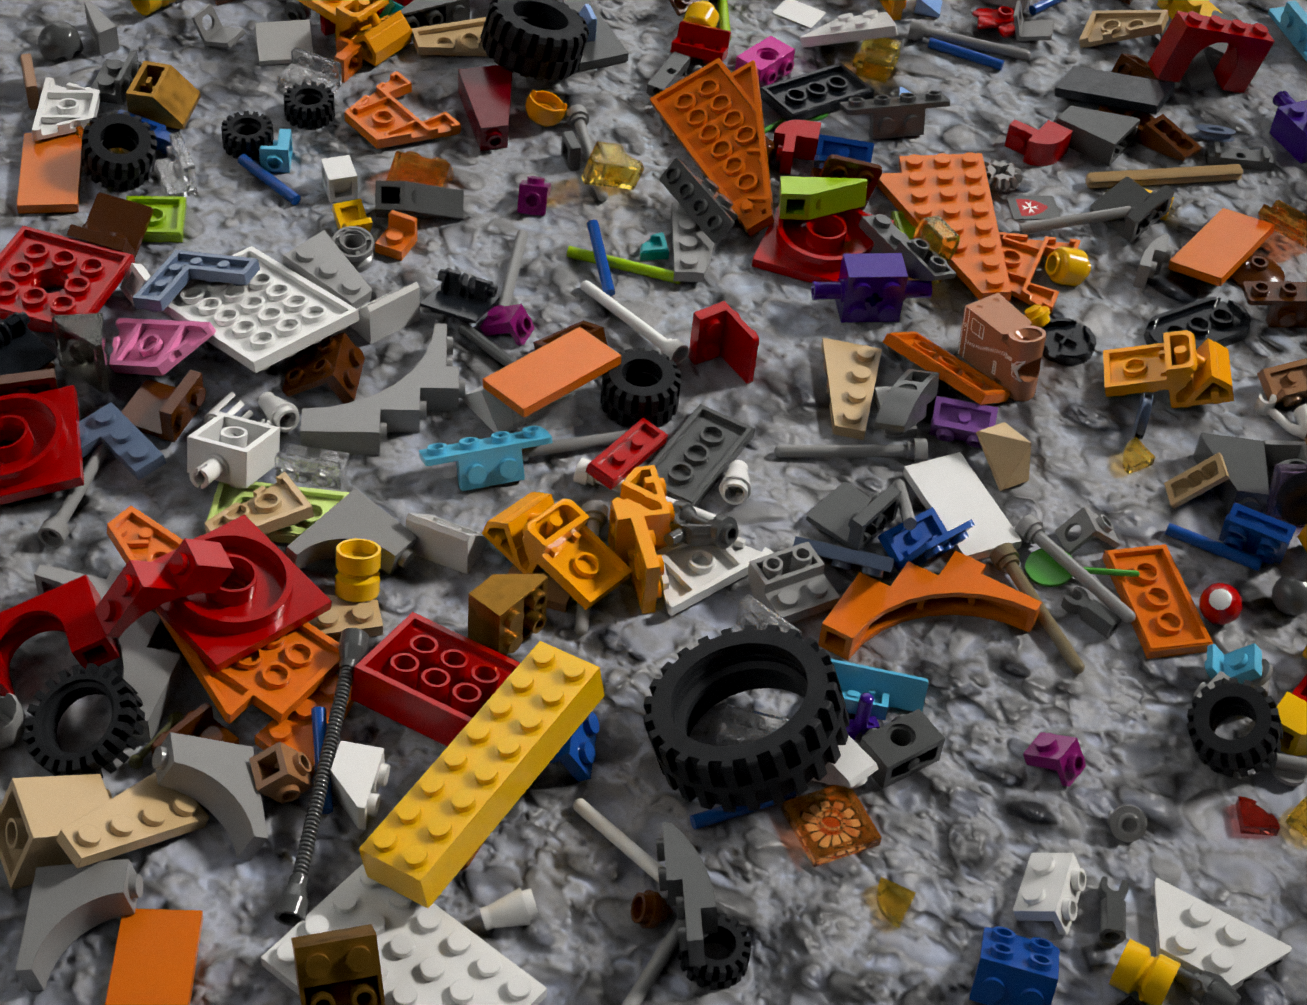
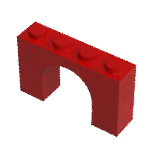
[1147,11,1275,93]
[0,575,120,696]

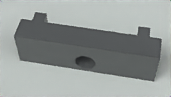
[646,52,691,96]
[1205,141,1274,172]

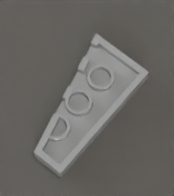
[671,202,717,282]

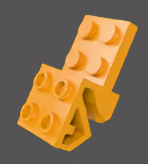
[297,0,412,66]
[1103,330,1234,408]
[607,465,675,614]
[481,492,633,610]

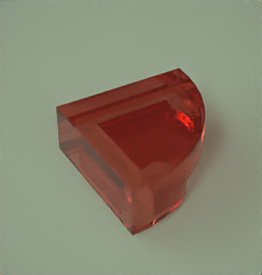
[1235,796,1280,836]

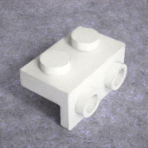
[1013,853,1086,935]

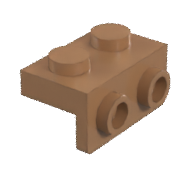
[1257,358,1307,407]

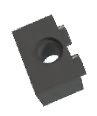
[860,709,945,789]

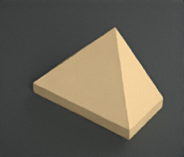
[976,422,1031,491]
[1164,452,1230,509]

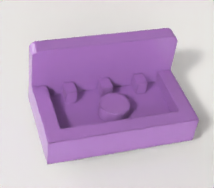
[929,396,998,448]

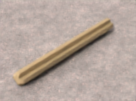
[1085,164,1243,189]

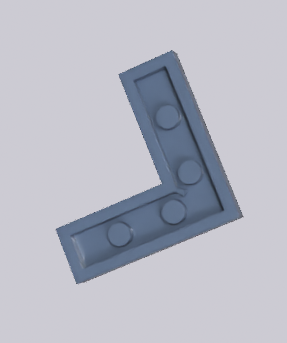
[132,250,260,312]
[79,402,166,481]
[793,536,894,578]

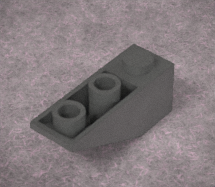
[401,0,470,28]
[375,180,464,220]

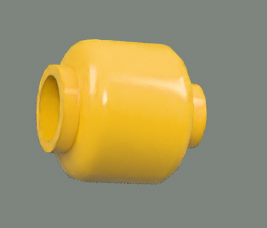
[683,1,719,28]
[1045,246,1091,286]

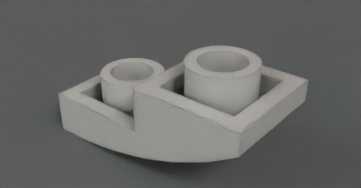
[1133,234,1172,289]

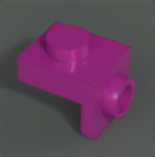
[517,176,551,216]
[480,303,534,346]
[1023,732,1086,787]

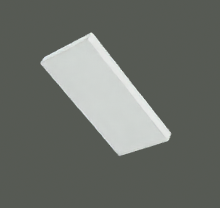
[903,452,1022,560]

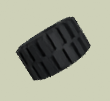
[81,111,157,191]
[600,348,681,428]
[1187,678,1283,777]

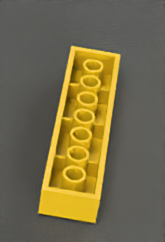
[359,641,605,909]

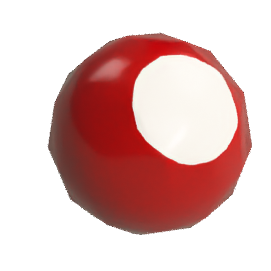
[1199,583,1242,625]

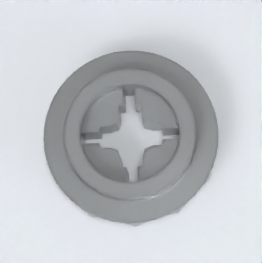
[984,159,1023,192]

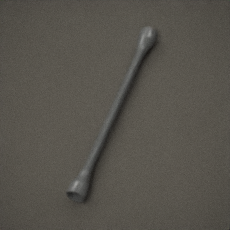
[274,628,369,926]

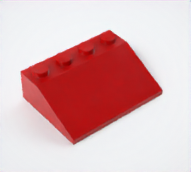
[351,612,520,747]

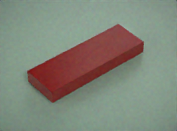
[585,418,668,490]

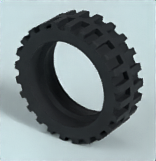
[643,624,849,812]

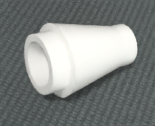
[258,392,300,433]
[719,460,751,505]
[479,887,539,931]

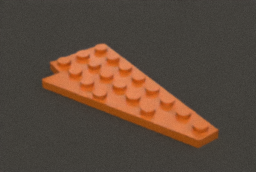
[649,58,775,236]
[876,152,1012,301]
[107,505,340,724]

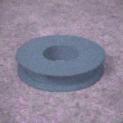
[1194,124,1236,142]
[1132,392,1153,440]

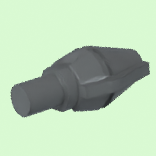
[1174,966,1242,1005]

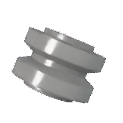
[332,226,374,273]

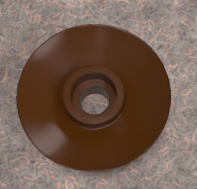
[1229,254,1285,287]

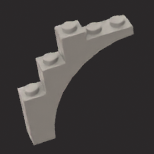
[300,323,465,455]
[34,564,184,743]

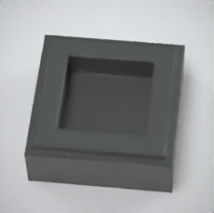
[561,131,581,171]

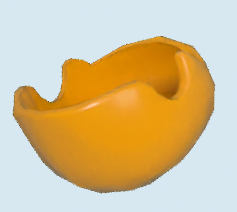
[525,89,568,127]

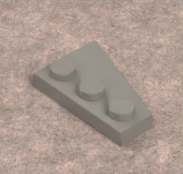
[282,230,373,308]

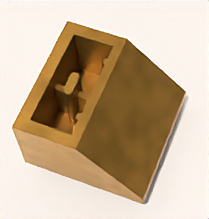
[126,61,201,129]
[468,574,548,656]
[291,924,386,1005]

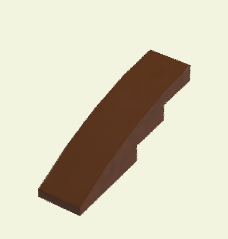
[1098,105,1202,161]

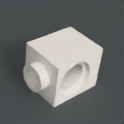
[321,155,358,203]

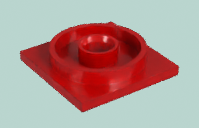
[752,206,894,283]
[0,226,135,340]
[0,385,84,505]
[151,514,332,673]

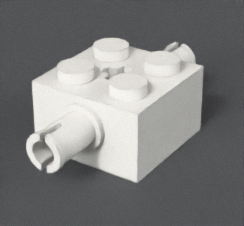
[187,412,280,489]

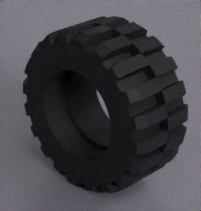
[480,0,589,81]

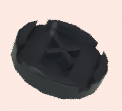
[1041,318,1096,366]

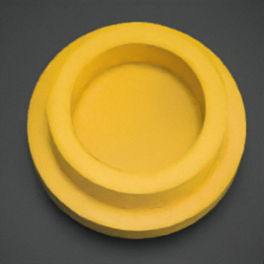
[1024,304,1051,328]

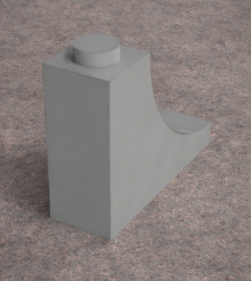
[285,488,417,575]
[152,732,268,861]
[15,859,143,992]

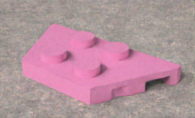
[109,318,216,376]

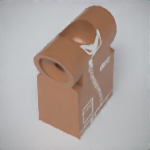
[958,293,1047,402]

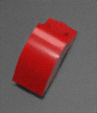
[1004,119,1073,166]
[773,120,821,174]

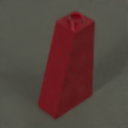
[458,65,512,151]

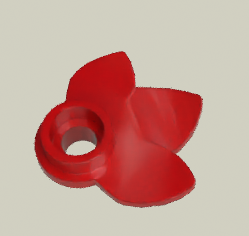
[972,6,1016,38]

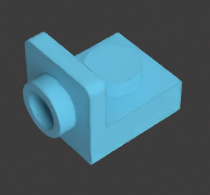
[259,129,293,173]
[1205,643,1262,684]

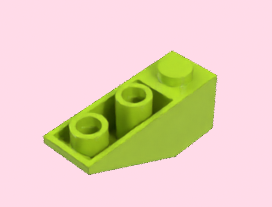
[779,176,868,220]

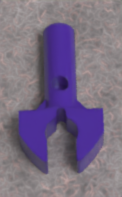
[846,693,880,741]

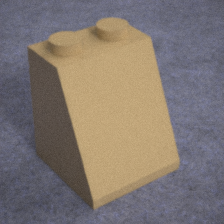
[0,774,112,889]

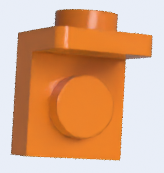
[333,36,362,83]
[375,210,418,261]

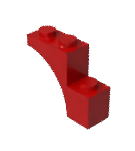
[94,538,234,638]

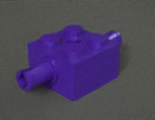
[1269,90,1307,164]
[811,253,933,323]

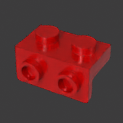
[670,21,731,64]

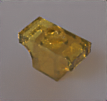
[581,141,645,190]

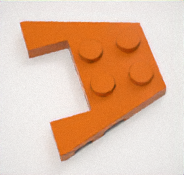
[344,71,461,149]
[999,232,1081,316]

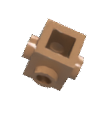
[249,742,313,804]

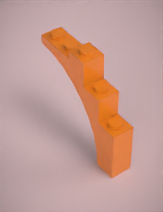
[818,551,1042,660]

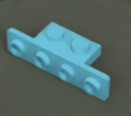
[1268,0,1307,62]
[419,426,553,491]
[830,658,929,720]

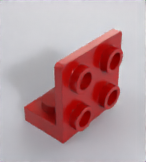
[688,301,759,384]

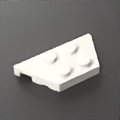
[800,10,898,48]
[31,77,101,141]
[656,537,774,616]
[1151,877,1292,989]

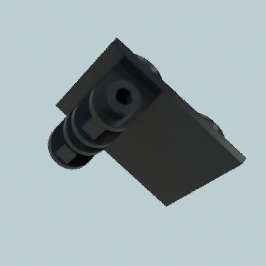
[420,268,500,323]
[0,312,57,375]

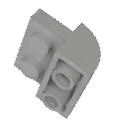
[748,542,840,627]

